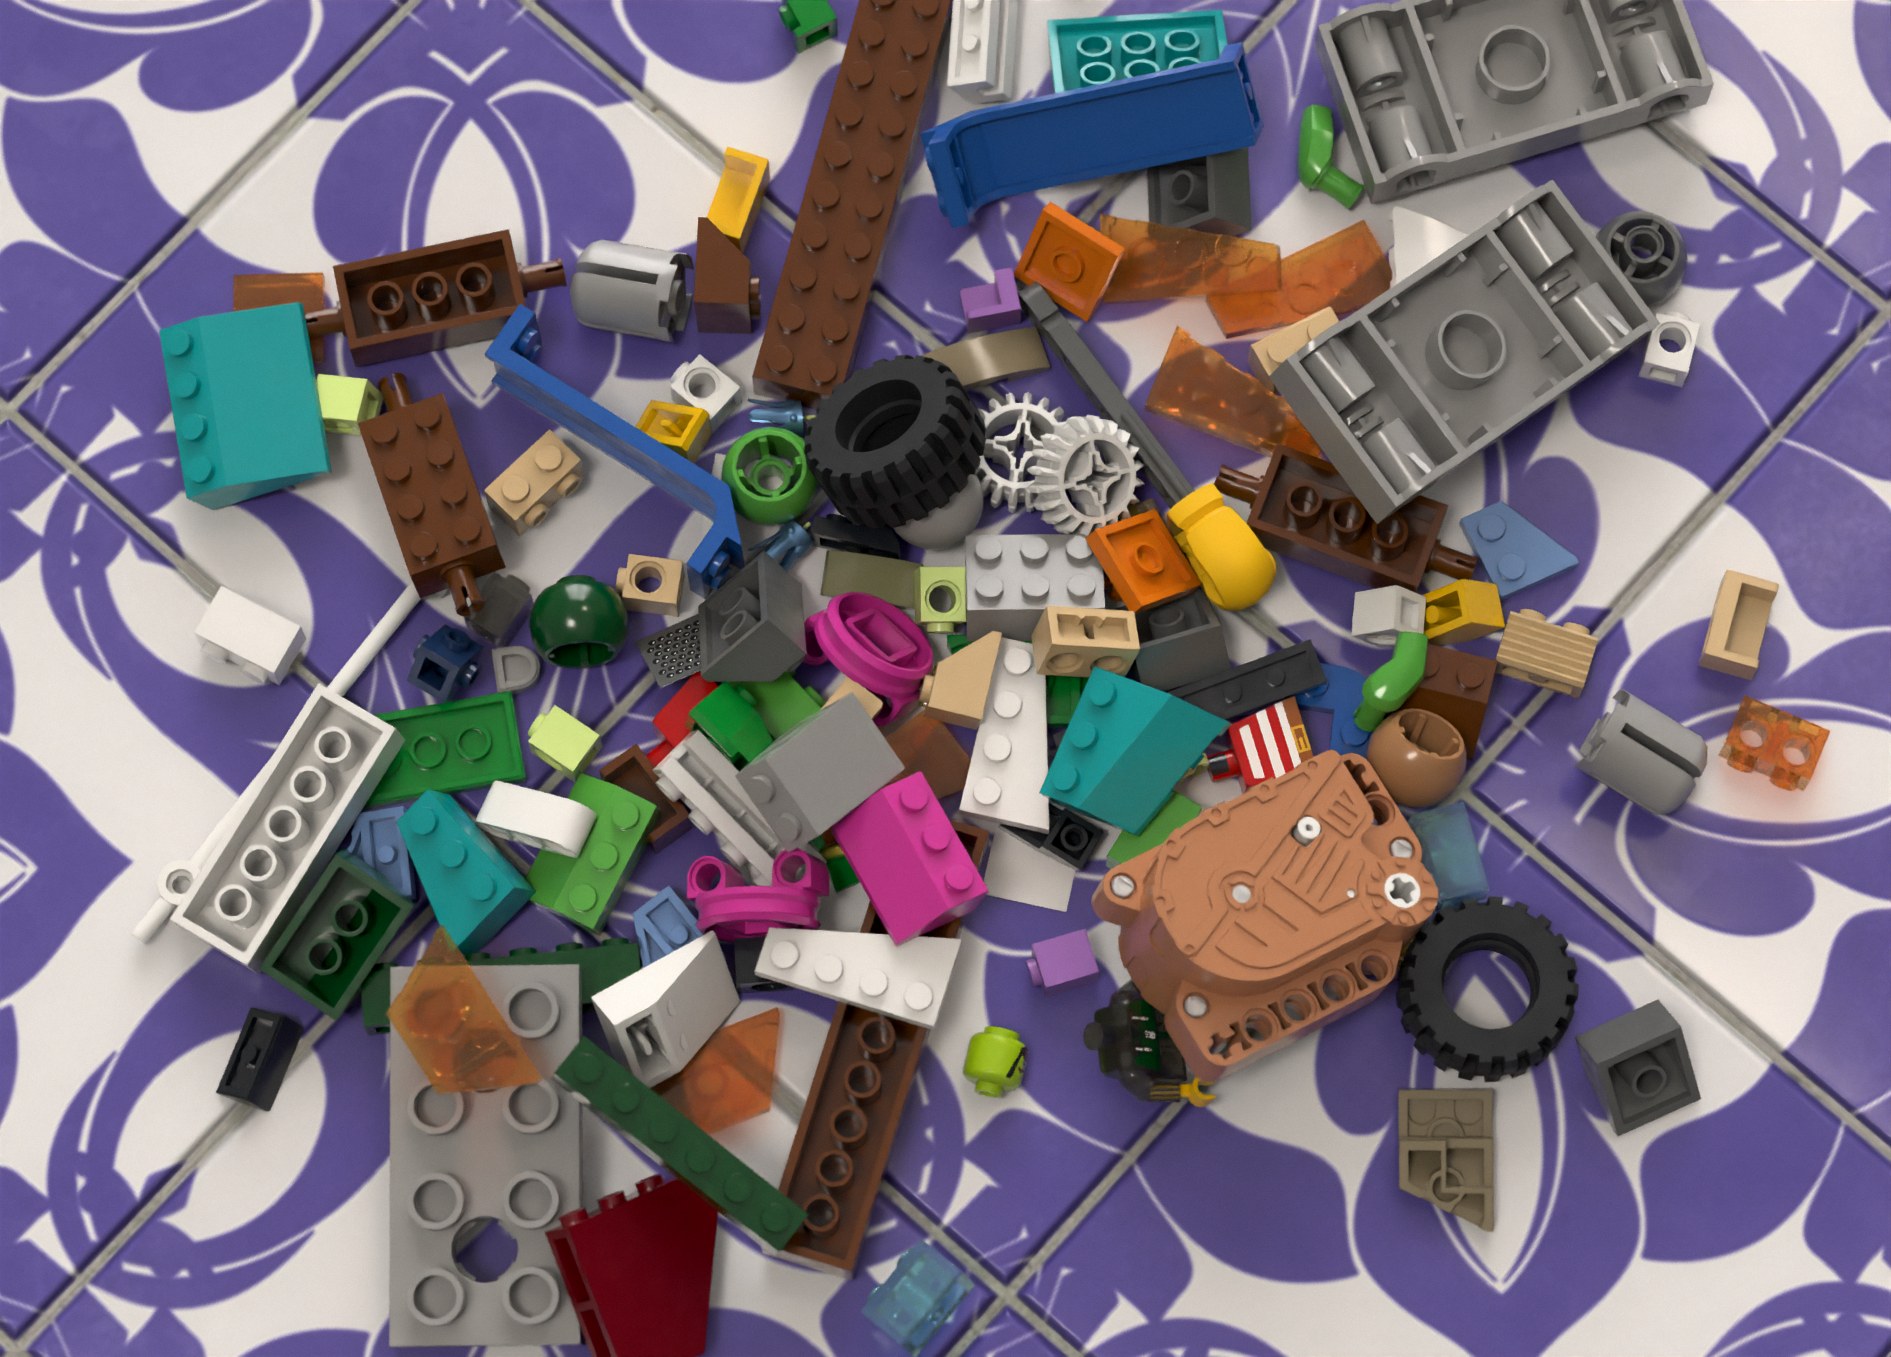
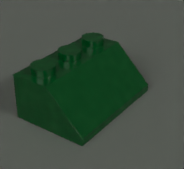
[259,848,415,1021]

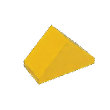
[635,400,712,463]

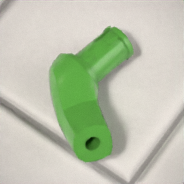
[1297,105,1365,210]
[1353,631,1428,732]

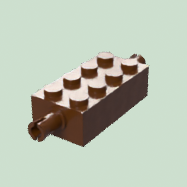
[305,229,567,367]
[358,373,506,616]
[1214,443,1478,593]

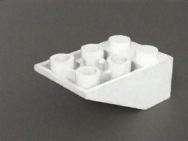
[591,930,740,1088]

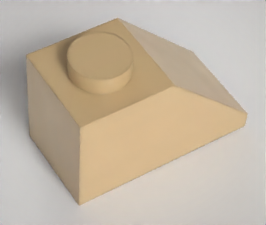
[919,631,1002,730]

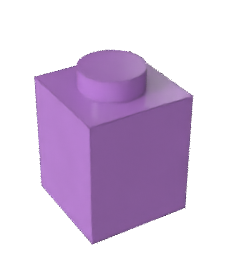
[1026,929,1099,998]

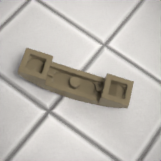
[914,327,1050,391]

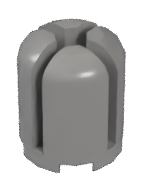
[570,239,694,343]
[1574,689,1708,815]

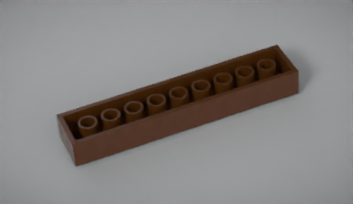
[752,0,953,409]
[761,819,989,1281]

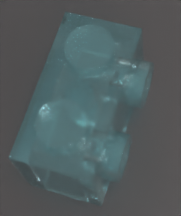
[1408,802,1489,912]
[860,1239,975,1357]

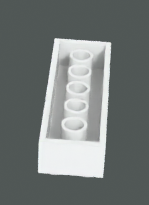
[170,683,405,975]

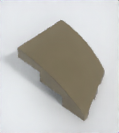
[1398,1088,1494,1232]

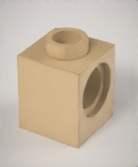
[616,554,685,617]

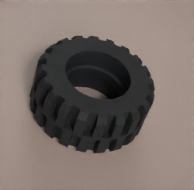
[804,355,986,528]
[1396,896,1579,1082]

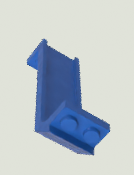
[920,42,1264,228]
[485,304,745,599]

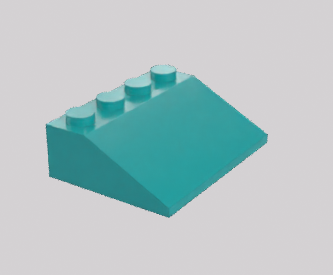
[1047,10,1227,94]
[159,302,332,510]

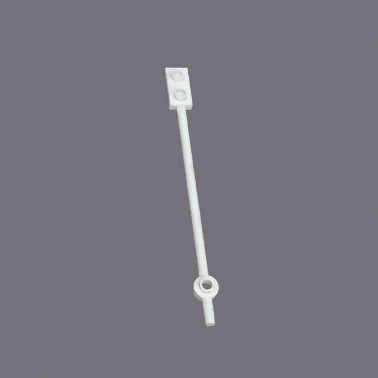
[131,519,497,944]

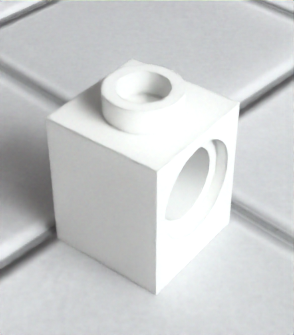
[1639,312,1700,387]
[670,354,742,434]
[1352,585,1426,648]

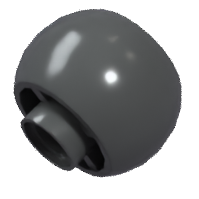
[1596,211,1687,308]

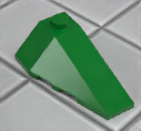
[685,682,825,853]

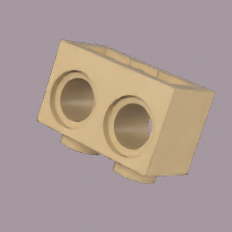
[1031,606,1140,677]

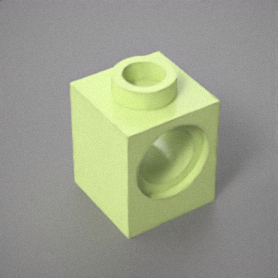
[316,374,383,436]
[914,567,966,633]
[528,705,603,782]

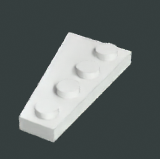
[959,637,1049,834]
[755,927,962,1030]

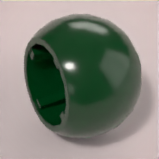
[529,575,629,668]

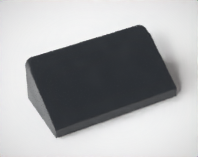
[216,1007,303,1112]

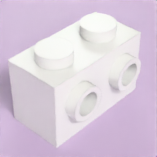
[194,586,306,685]

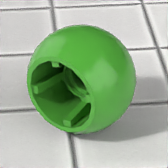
[721,427,819,526]

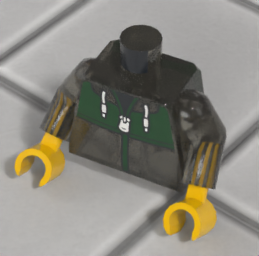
[1083,979,1216,1107]

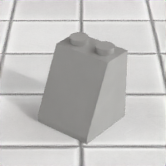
[735,692,905,852]

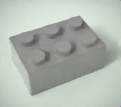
[965,534,1105,641]

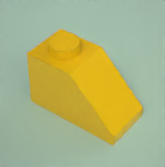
[1422,579,1505,646]

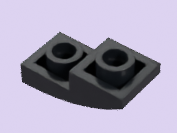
[998,803,1104,872]

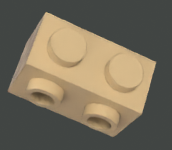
[484,429,585,537]

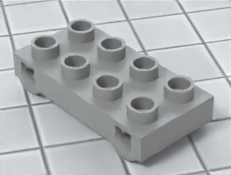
[1314,0,1714,204]
[1269,179,1660,524]

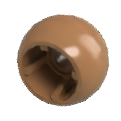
[1366,708,1467,808]

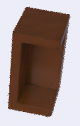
[599,743,693,854]

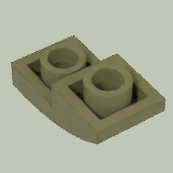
[820,550,923,610]

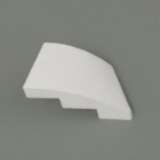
[1387,205,1469,288]

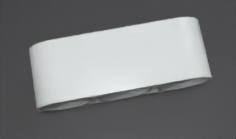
[475,781,597,858]

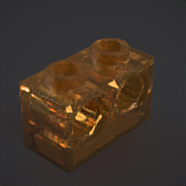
[1718,695,1830,791]

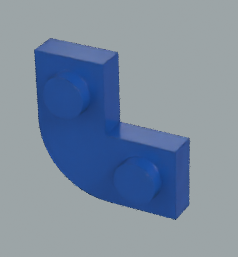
[1295,663,1374,759]

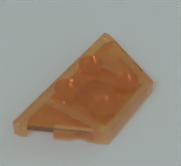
[386,926,543,1095]
[650,1008,780,1135]

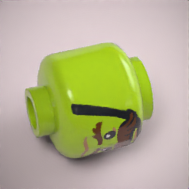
[963,1026,1028,1098]

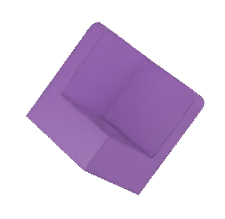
[960,267,1021,334]

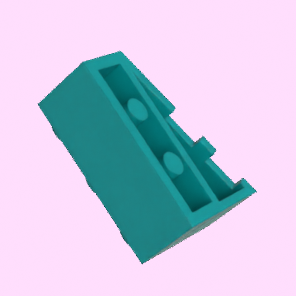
[396,789,536,955]

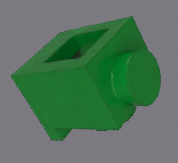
[778,0,838,54]

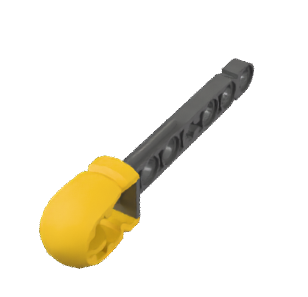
[1018,282,1276,611]

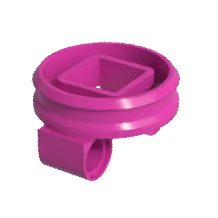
[803,592,934,726]
[687,848,829,942]

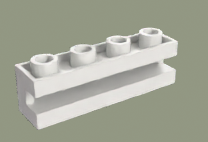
[947,0,1018,105]
[652,730,827,886]

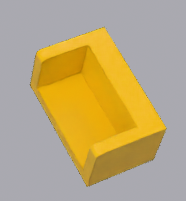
[697,147,770,253]

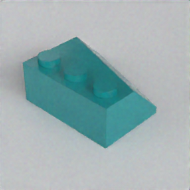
[1039,666,1231,836]

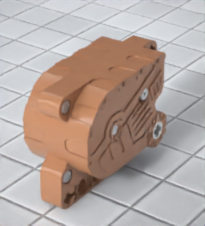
[1092,750,1438,1082]

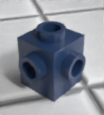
[407,624,484,703]

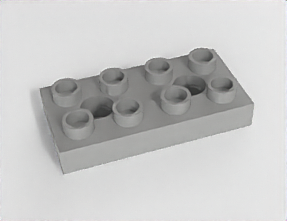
[389,965,583,1348]

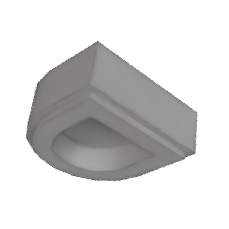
[491,646,541,695]

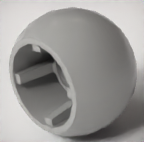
[892,474,983,550]

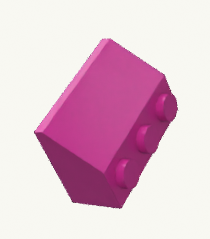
[830,771,989,947]

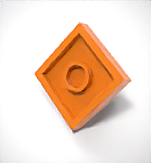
[1014,202,1125,322]
[1085,509,1202,614]

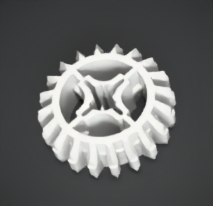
[975,392,1067,513]
[1026,415,1145,536]

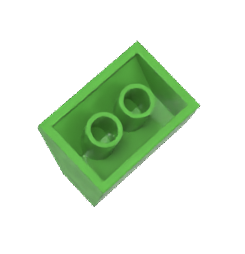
[525,773,662,936]

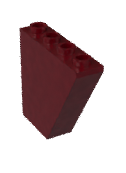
[545,1173,718,1357]

